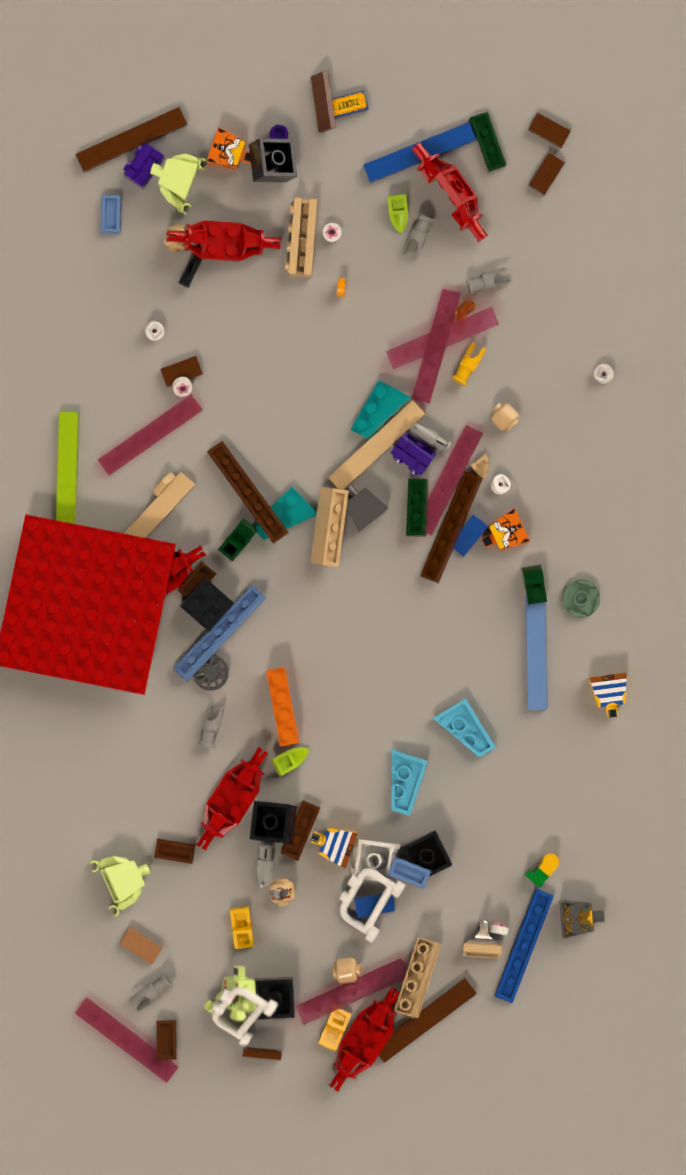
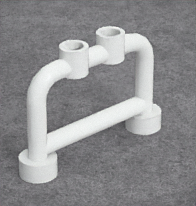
[339,868,406,943]
[211,987,277,1047]

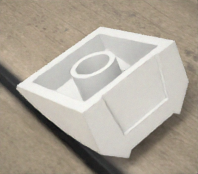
[350,839,401,882]

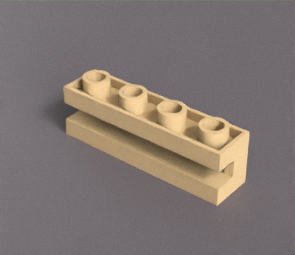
[285,197,317,278]
[310,487,349,567]
[394,937,442,1018]

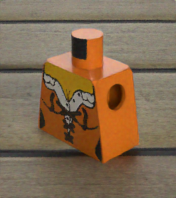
[207,127,251,170]
[481,508,530,551]

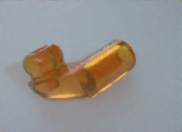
[456,300,476,327]

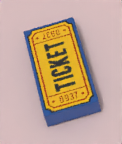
[332,90,369,119]

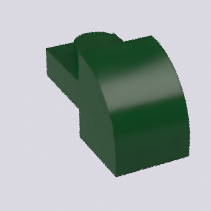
[218,518,258,562]
[521,564,547,605]

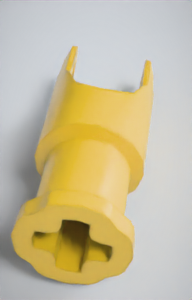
[451,342,486,386]

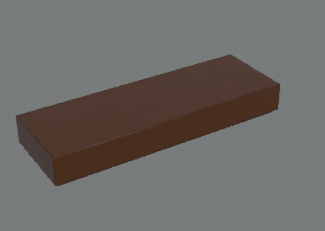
[310,72,336,133]
[281,800,321,861]

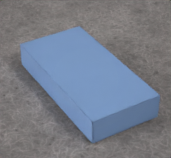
[101,194,121,234]
[388,857,431,889]

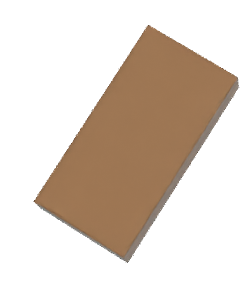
[120,927,163,964]

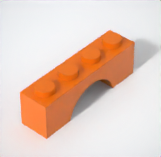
[266,667,300,747]

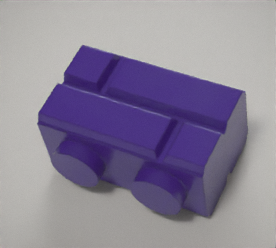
[123,143,165,189]
[391,432,437,475]

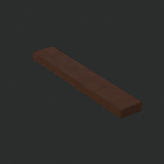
[76,107,187,172]
[207,441,289,544]
[420,471,483,584]
[379,978,477,1063]

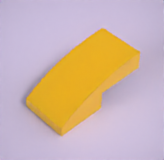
[230,906,254,949]
[318,1006,351,1052]

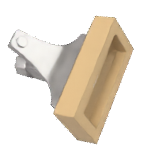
[462,921,502,959]

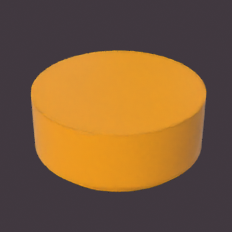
[337,278,346,297]

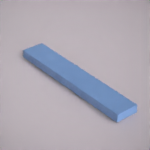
[173,585,266,682]
[525,595,547,710]

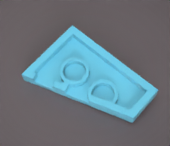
[433,698,496,758]
[391,749,429,816]

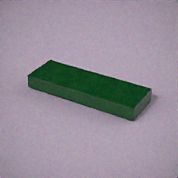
[470,112,507,172]
[406,479,428,537]

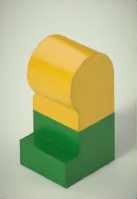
[524,853,559,888]

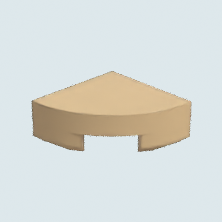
[470,454,489,479]
[153,473,176,496]

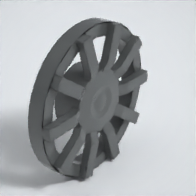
[193,655,229,691]

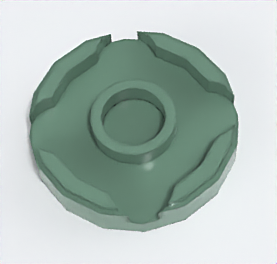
[562,579,600,618]

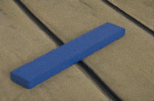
[363,122,476,183]
[494,888,554,1004]

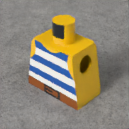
[588,673,627,718]
[310,827,358,868]

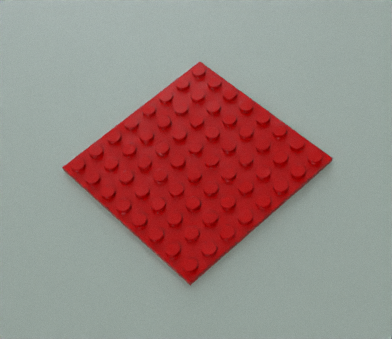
[0,514,176,695]

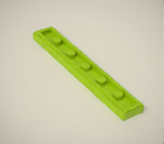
[56,411,79,524]

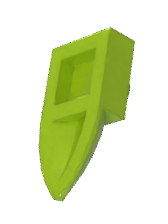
[387,193,408,233]
[270,747,309,776]

